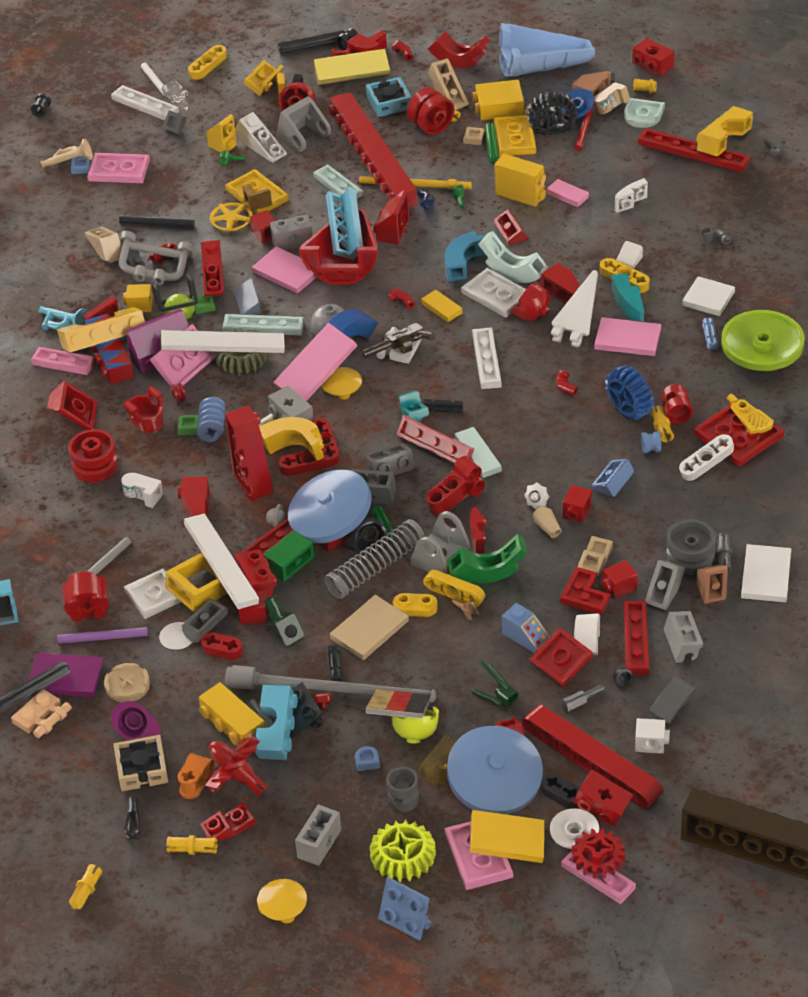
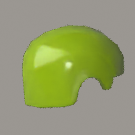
[164,293,195,320]

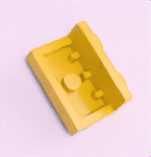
[243,60,284,96]

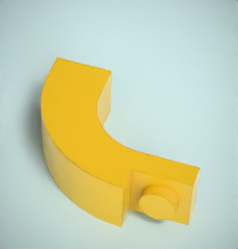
[259,417,324,461]

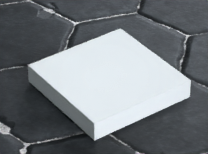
[682,276,735,316]
[124,569,181,619]

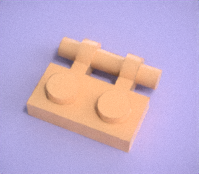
[11,689,72,738]

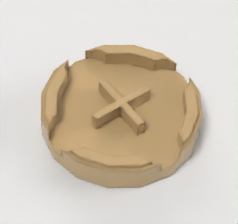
[104,663,150,703]

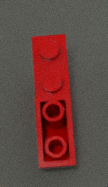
[201,240,224,297]

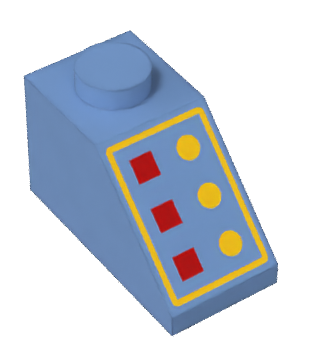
[502,603,550,653]

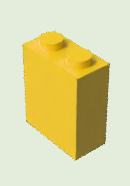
[472,80,524,121]
[494,153,546,207]

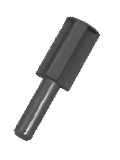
[560,684,605,712]
[249,699,275,728]

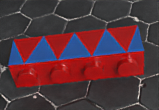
[85,314,134,385]

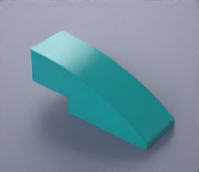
[611,273,644,322]

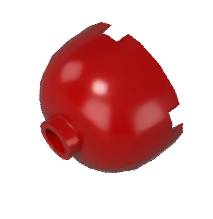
[278,82,316,111]
[512,281,550,322]

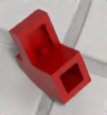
[347,30,387,54]

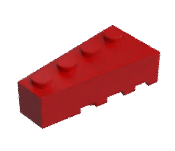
[225,405,274,502]

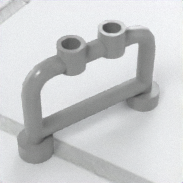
[119,231,193,285]

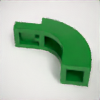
[447,534,527,584]

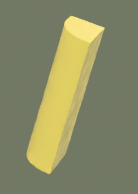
[314,49,390,85]

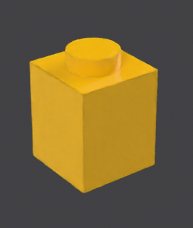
[123,284,153,312]

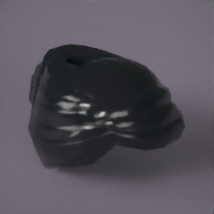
[344,518,388,554]

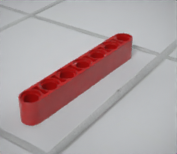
[522,705,664,809]

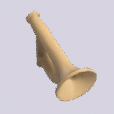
[41,139,93,168]

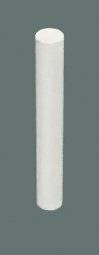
[141,63,169,96]

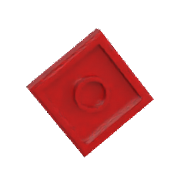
[529,628,594,688]

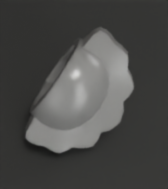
[266,504,286,527]

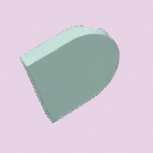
[624,98,665,128]

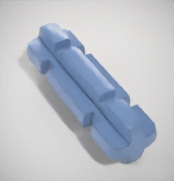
[702,318,719,350]

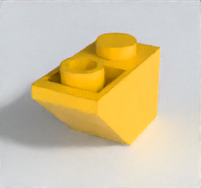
[206,114,237,153]

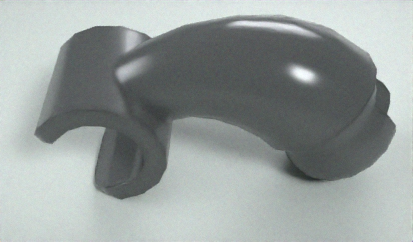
[702,227,731,245]

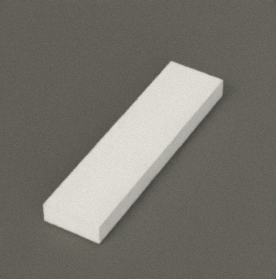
[111,85,179,120]
[472,328,502,389]

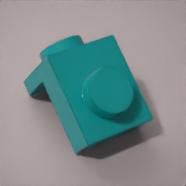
[398,390,429,421]

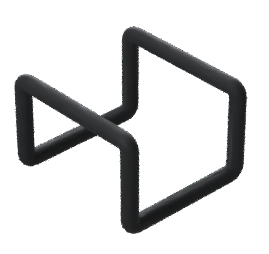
[152,274,198,312]

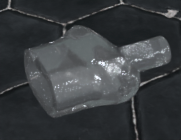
[162,80,189,111]

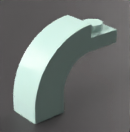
[478,231,549,283]

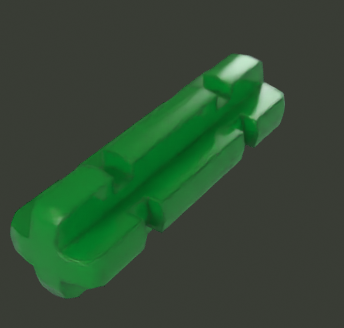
[371,506,395,541]

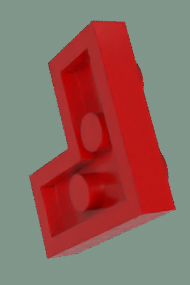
[560,567,610,615]

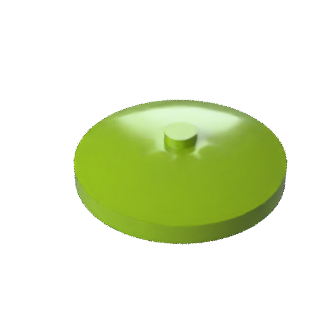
[721,310,805,371]

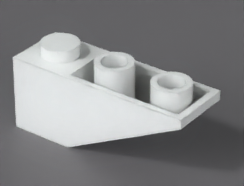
[235,112,287,163]

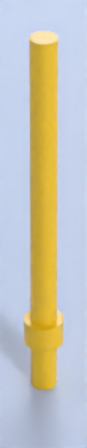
[359,176,472,191]

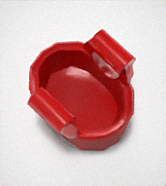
[124,386,163,433]

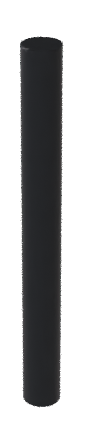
[119,215,195,227]

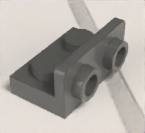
[364,443,415,476]

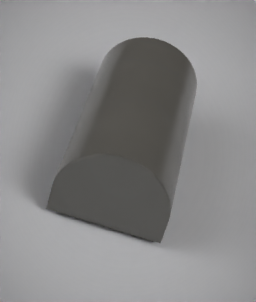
[182,598,228,643]

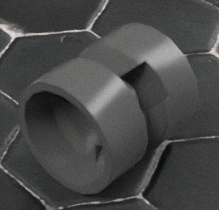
[386,767,419,812]

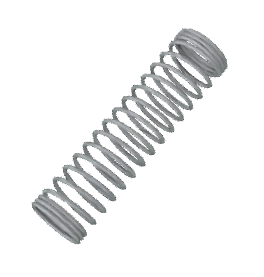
[325,519,425,599]

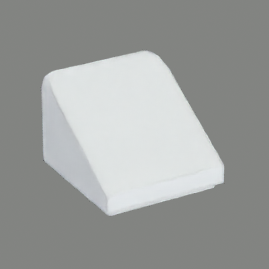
[616,241,643,268]

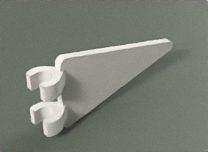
[551,270,598,348]

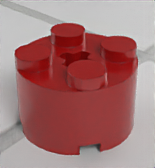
[62,571,109,622]

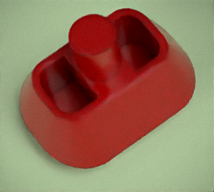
[314,693,332,710]

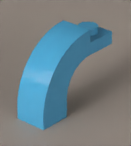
[445,231,497,282]

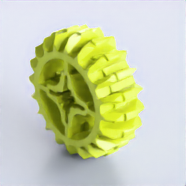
[370,819,436,882]

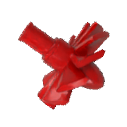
[205,733,268,796]

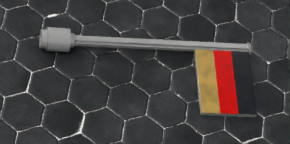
[225,665,436,719]

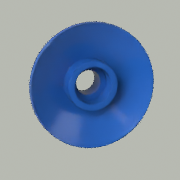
[561,88,594,118]

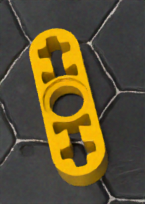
[188,45,227,80]
[600,258,650,293]
[423,570,485,607]

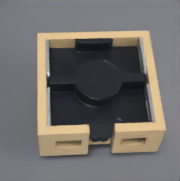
[113,735,169,792]

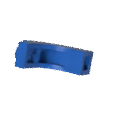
[320,309,379,339]

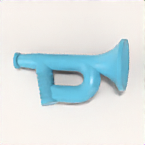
[39,306,88,330]

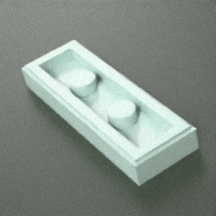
[313,165,363,199]
[455,427,502,478]

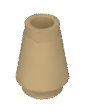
[532,506,562,538]

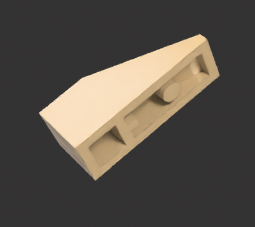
[428,58,469,110]
[85,226,122,263]

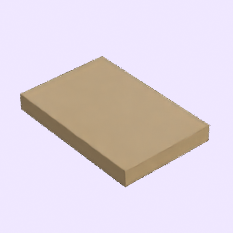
[330,595,409,661]

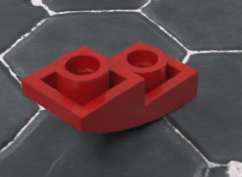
[470,507,487,554]
[200,802,257,842]

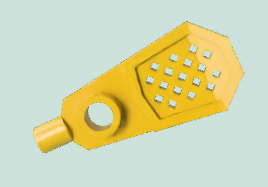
[727,394,774,434]

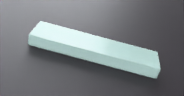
[222,314,304,336]

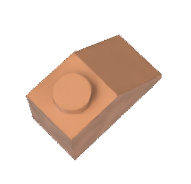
[572,71,611,97]
[696,565,728,604]

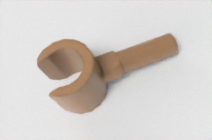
[452,599,479,620]

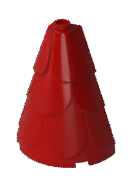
[299,209,378,285]

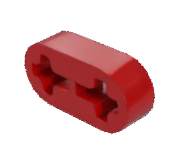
[201,632,243,660]

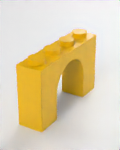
[57,307,145,352]

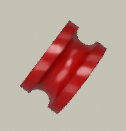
[170,383,187,403]

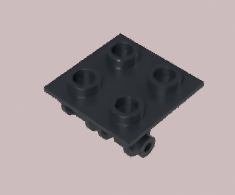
[272,682,323,739]

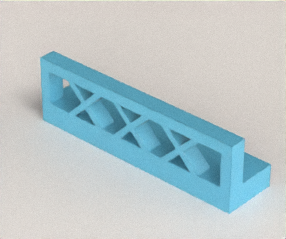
[326,187,363,260]

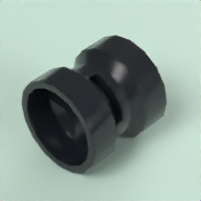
[335,28,358,50]

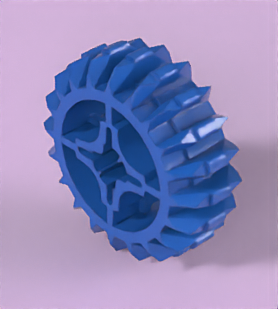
[605,365,654,421]

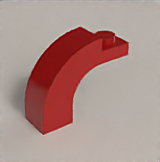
[427,31,490,68]

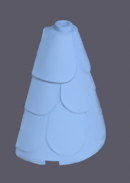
[499,23,595,77]

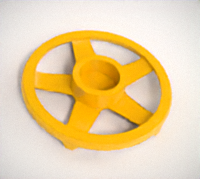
[210,203,253,231]

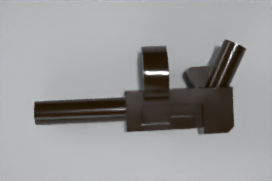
[361,323,435,358]

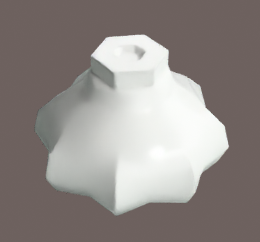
[524,482,550,509]

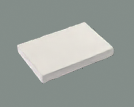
[461,268,526,318]
[741,544,791,602]

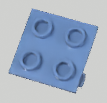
[378,877,431,940]

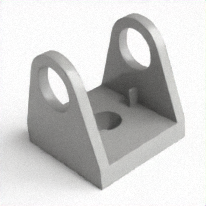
[276,96,331,152]
[411,511,471,575]

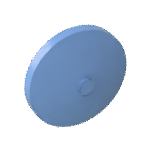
[288,470,372,543]
[447,726,543,815]

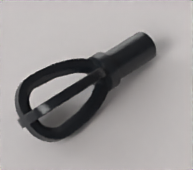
[123,796,142,840]

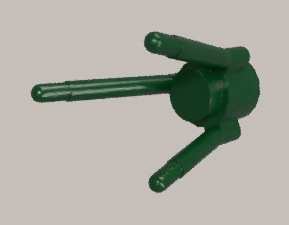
[472,659,519,707]

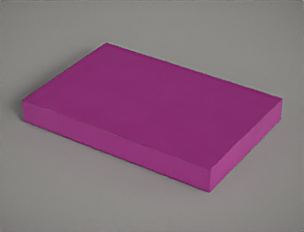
[28,653,104,697]

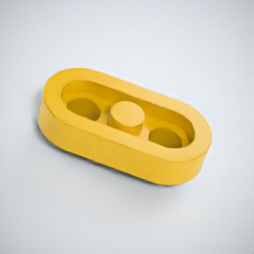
[393,593,438,617]

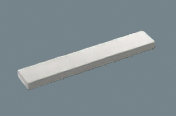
[161,330,285,353]
[184,514,259,609]

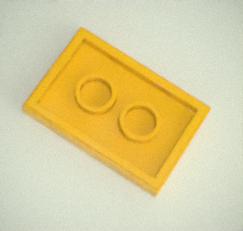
[494,115,536,157]
[225,169,289,214]
[470,810,544,863]

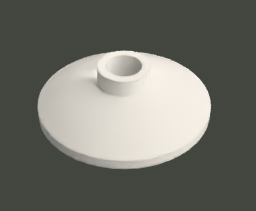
[550,809,599,849]

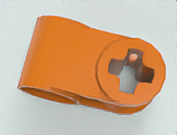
[177,753,215,800]

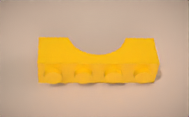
[696,106,753,156]

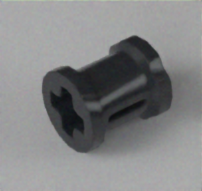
[30,93,51,117]

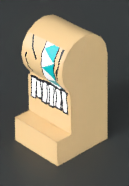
[594,82,630,114]

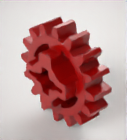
[572,828,625,879]

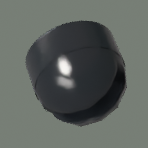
[613,667,633,687]

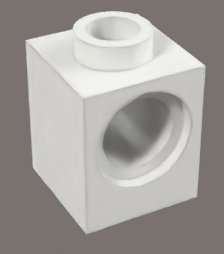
[635,718,670,754]

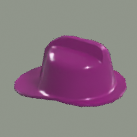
[111,701,161,741]

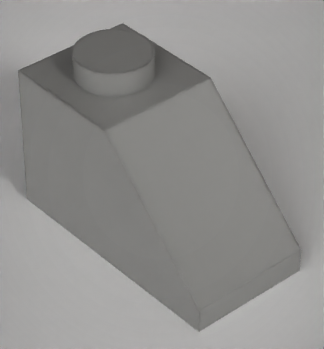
[645,560,686,610]

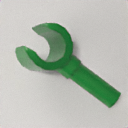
[219,150,246,165]
[452,184,464,208]

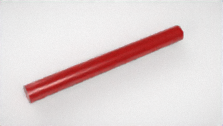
[574,105,594,151]

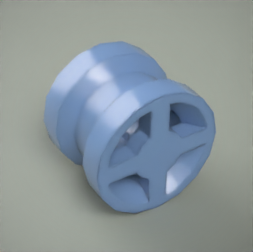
[641,431,661,454]

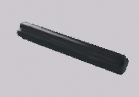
[278,30,345,53]
[0,661,70,713]

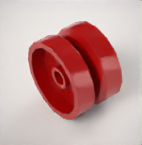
[407,87,455,135]
[68,429,118,482]

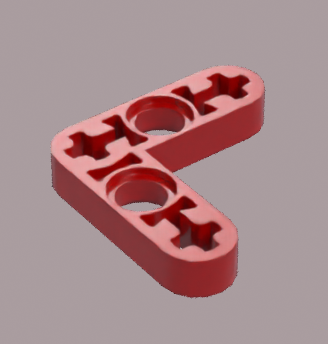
[279,418,339,476]

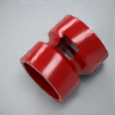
[660,384,693,424]

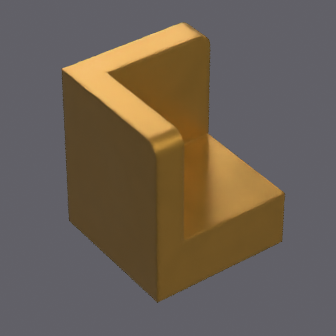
[243,184,272,211]

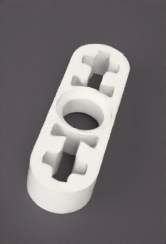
[679,435,734,481]

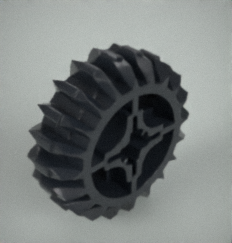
[527,90,577,136]

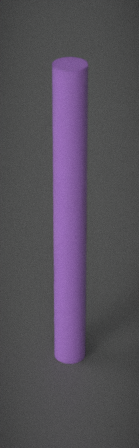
[57,627,148,644]

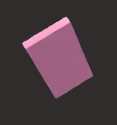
[274,323,358,401]

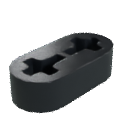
[542,774,580,809]

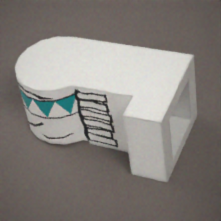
[122,473,163,508]

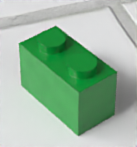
[263,530,314,582]

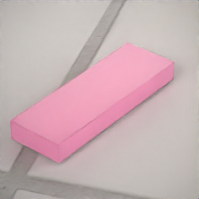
[31,347,95,375]
[561,851,636,904]

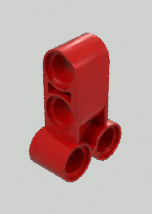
[426,456,485,516]

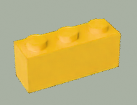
[199,682,265,745]

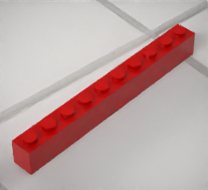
[328,92,418,207]

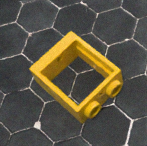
[165,553,228,612]

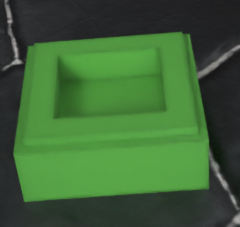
[192,294,216,314]
[178,415,199,435]

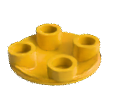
[321,367,362,399]
[257,879,307,923]

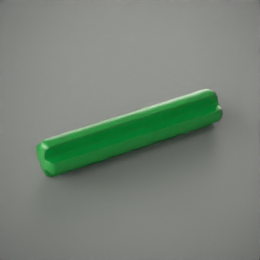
[485,123,499,163]

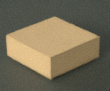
[463,127,485,145]

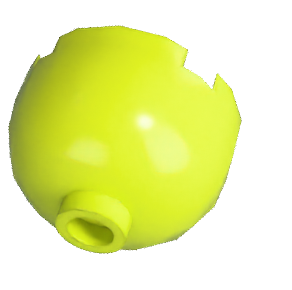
[392,707,439,744]

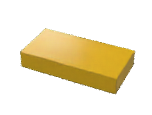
[421,290,463,322]

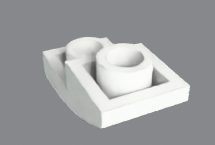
[615,178,648,213]
[574,613,600,655]

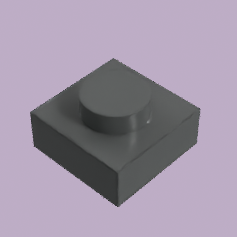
[162,110,187,134]

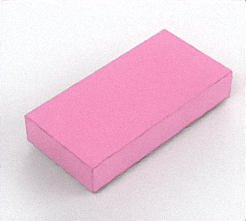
[547,179,589,208]

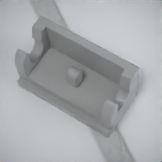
[664,611,704,663]

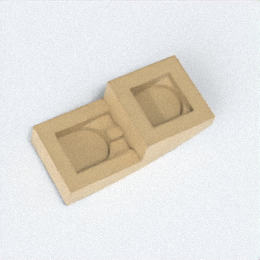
[578,536,613,576]

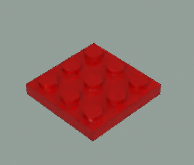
[693,399,784,467]

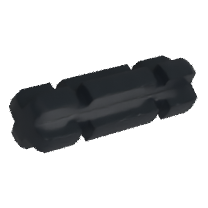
[422,399,463,413]
[328,644,343,682]

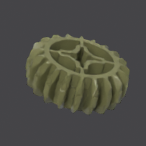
[214,329,269,376]

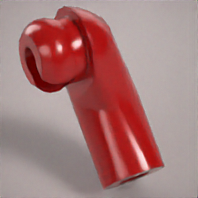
[392,41,413,61]
[149,243,177,263]
[388,288,416,309]
[556,370,578,396]

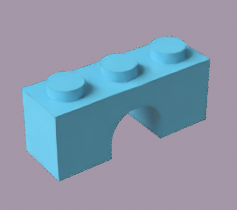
[255,685,297,760]

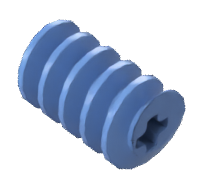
[197,397,226,442]

